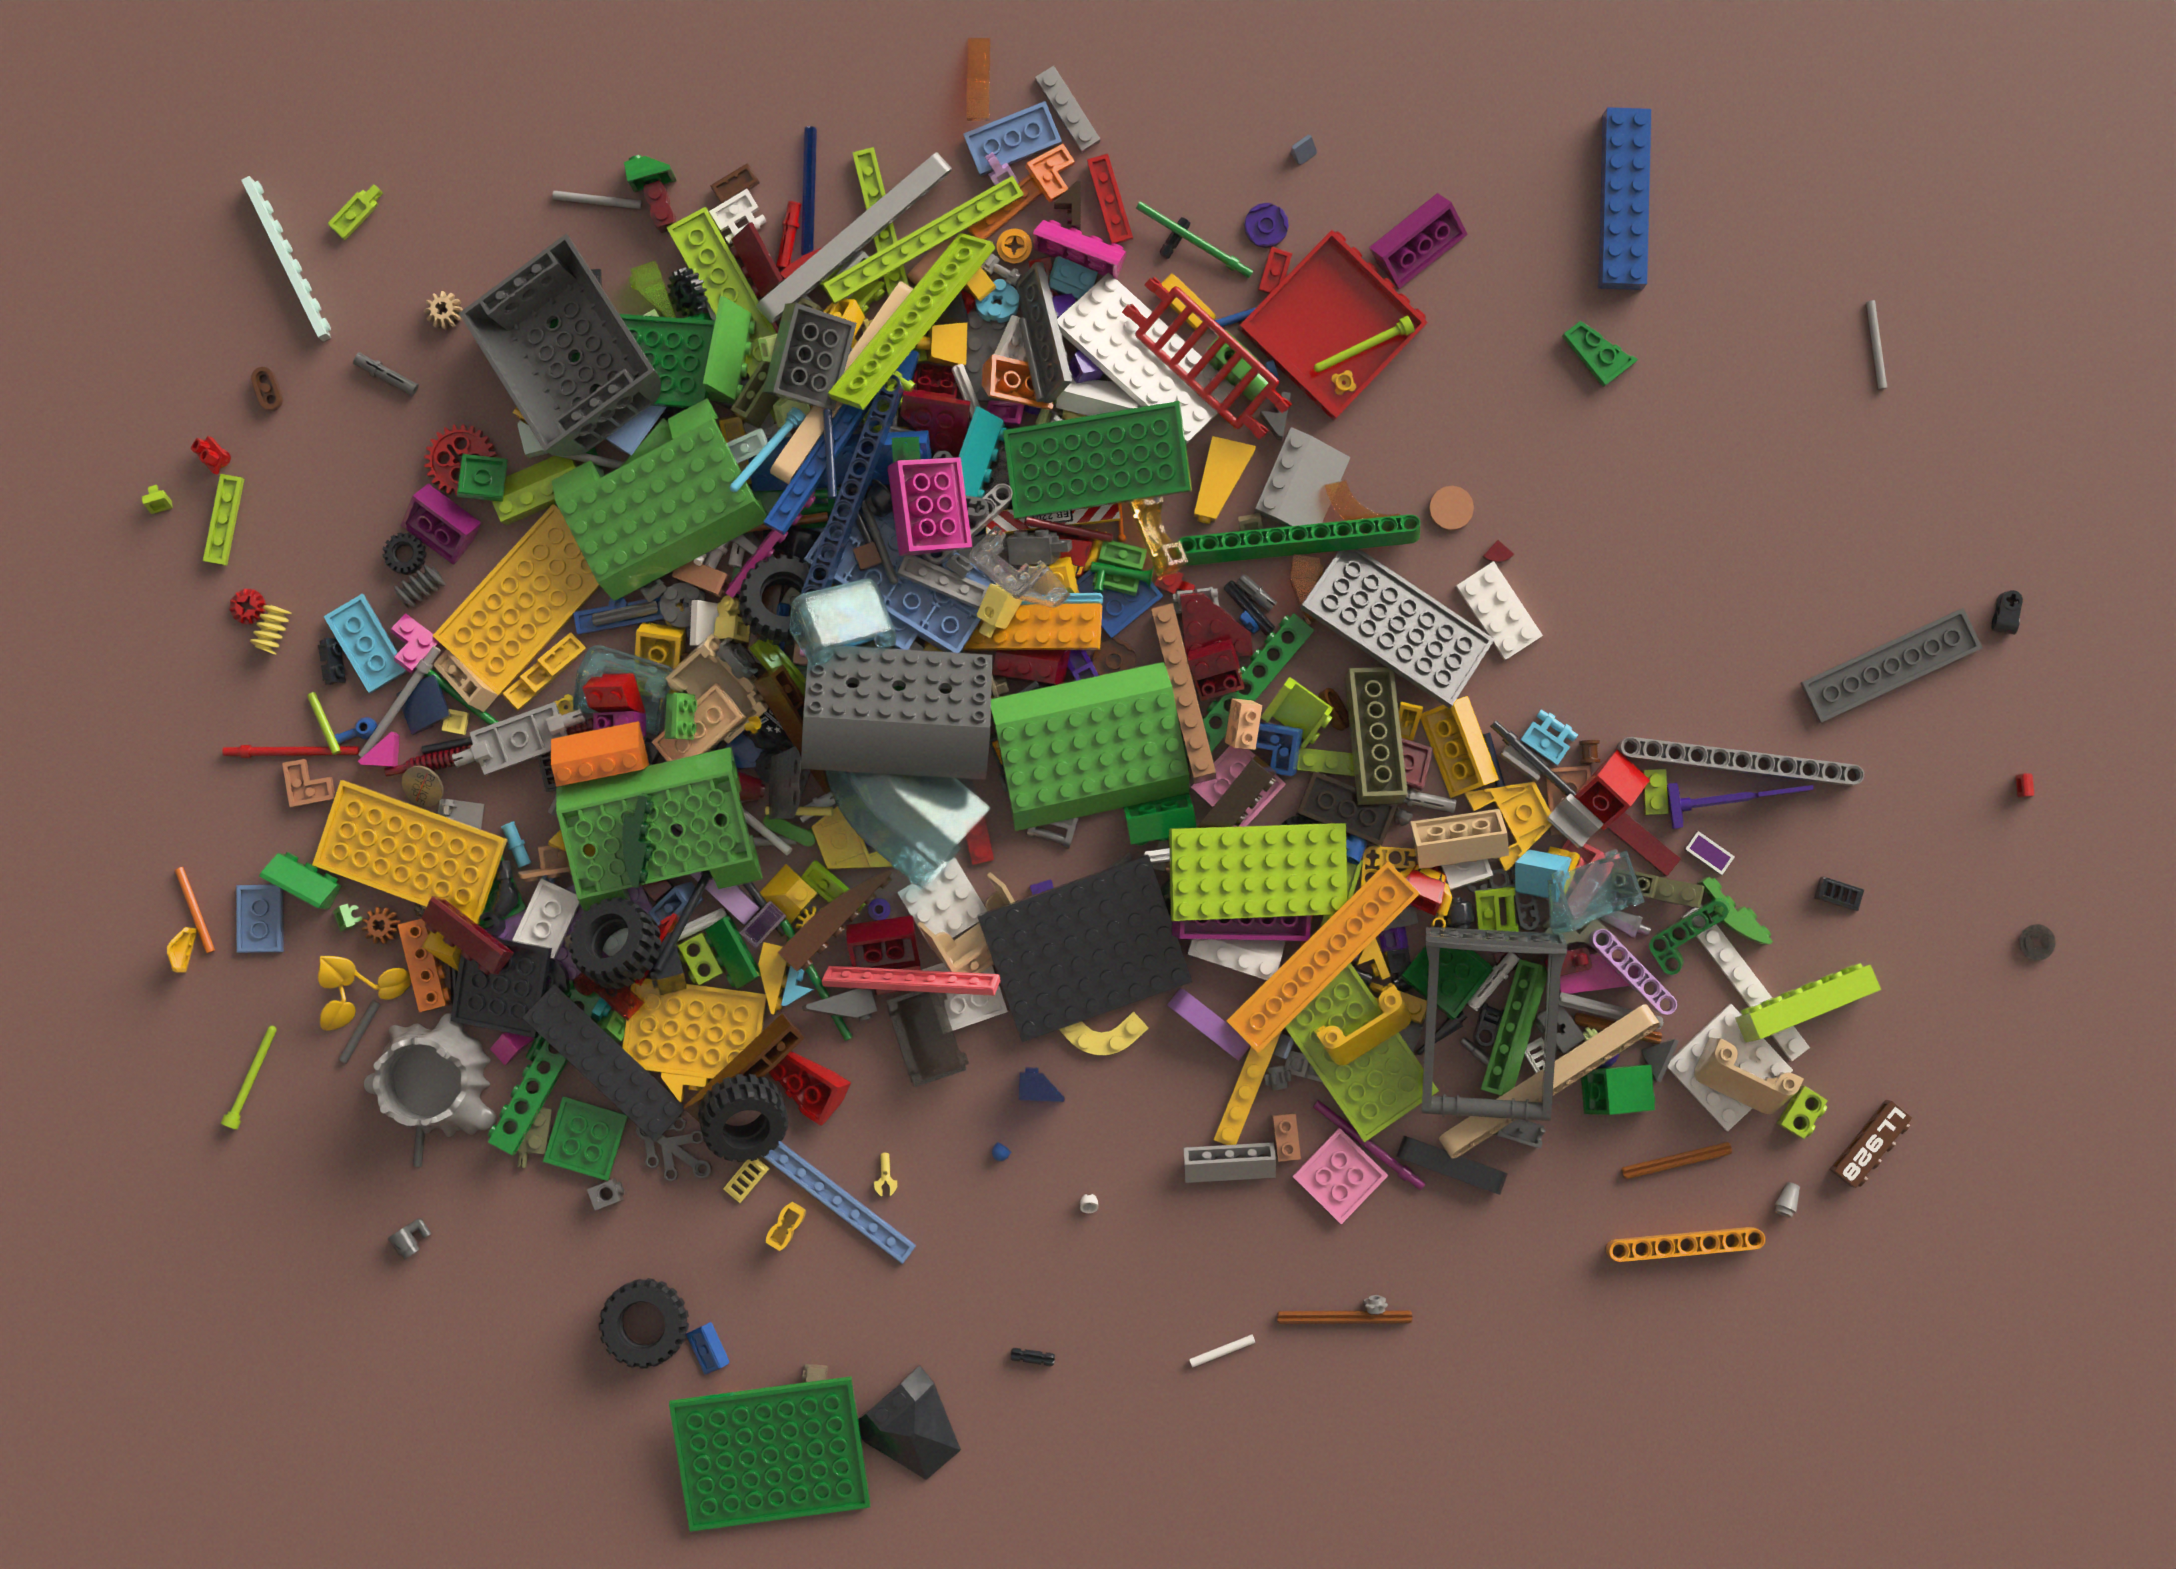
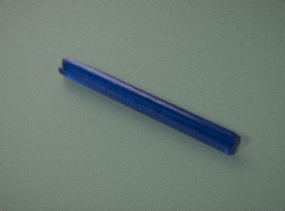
[801,126,817,256]

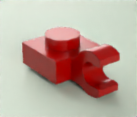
[1154,565,1195,594]

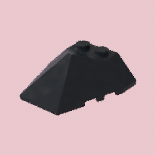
[858,1365,961,1480]

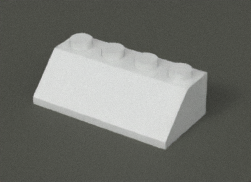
[1187,939,1286,980]

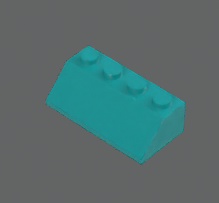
[958,406,1007,506]

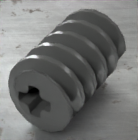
[394,565,446,609]

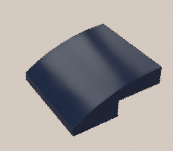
[396,675,452,735]

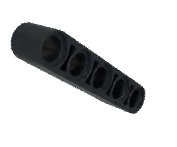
[1396,1136,1508,1195]

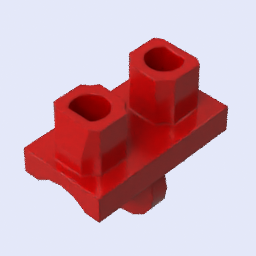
[190,436,231,475]

